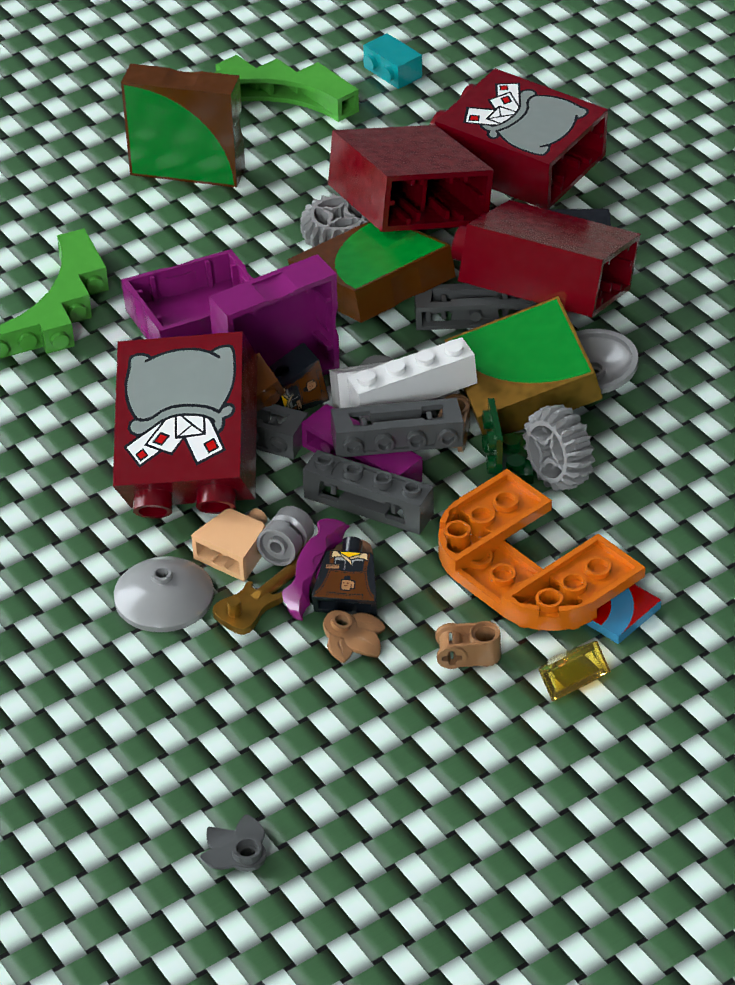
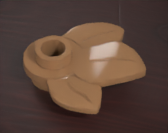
[323,610,385,663]

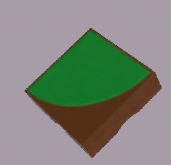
[121,64,245,188]
[288,221,456,323]

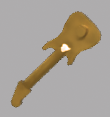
[213,550,302,635]

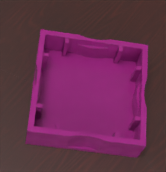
[121,249,254,339]
[209,254,340,376]

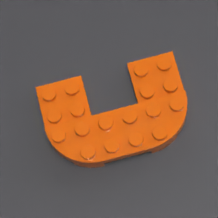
[438,469,646,631]

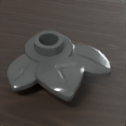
[200,814,266,872]

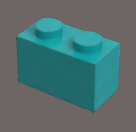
[363,33,422,89]

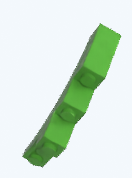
[214,55,359,122]
[0,228,109,359]

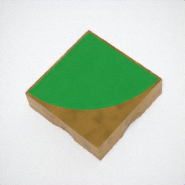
[444,296,603,434]

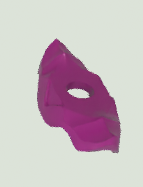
[282,518,351,621]

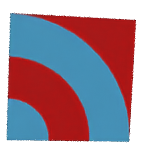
[586,584,661,644]

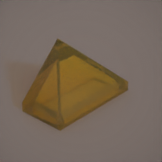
[538,641,611,701]

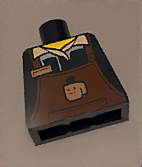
[269,342,329,411]
[312,537,378,616]

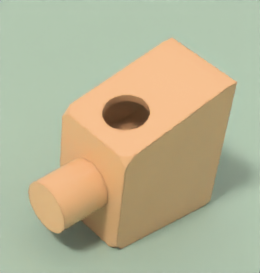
[191,508,267,582]

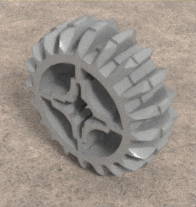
[300,193,369,248]
[522,404,595,491]

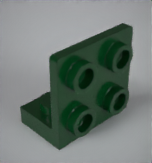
[482,398,534,484]

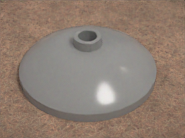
[576,329,639,394]
[114,556,214,632]

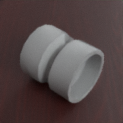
[256,506,314,566]

